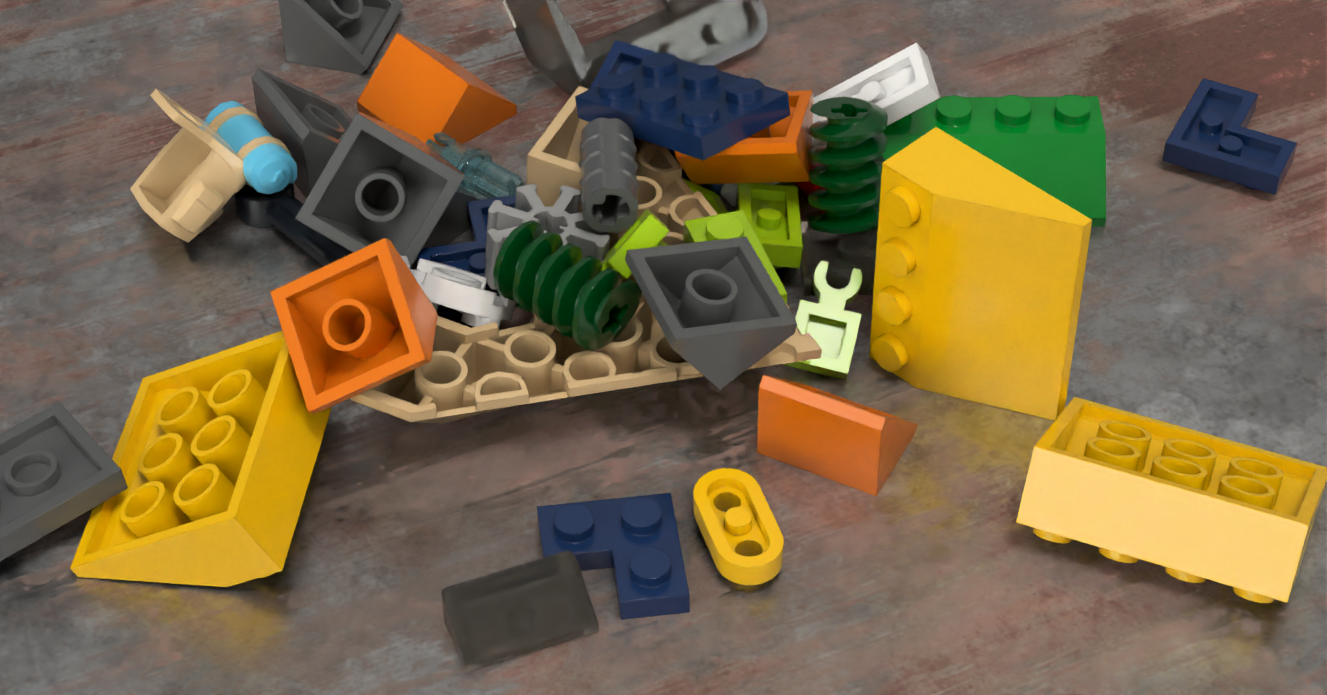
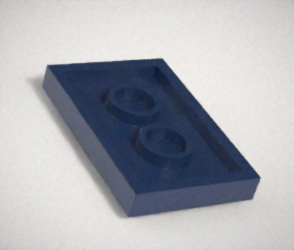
[575,53,790,161]

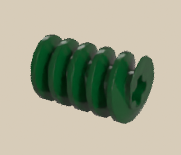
[807,97,888,234]
[493,220,642,351]

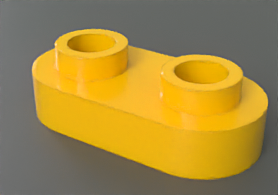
[693,468,784,585]

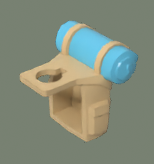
[130,88,297,243]

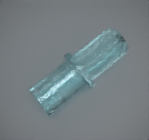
[426,132,525,199]

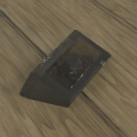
[441,551,599,673]

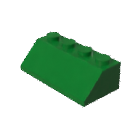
[872,94,1106,228]

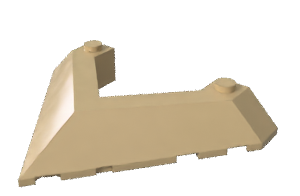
[351,86,822,424]

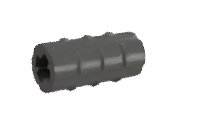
[578,117,640,233]

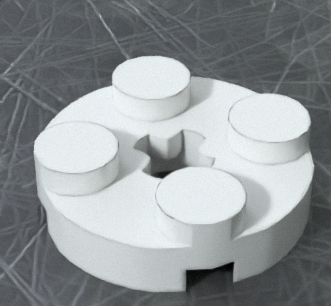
[400,255,516,327]

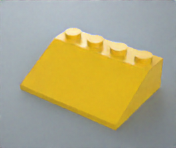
[869,127,1092,421]
[70,331,332,587]
[1016,397,1327,603]

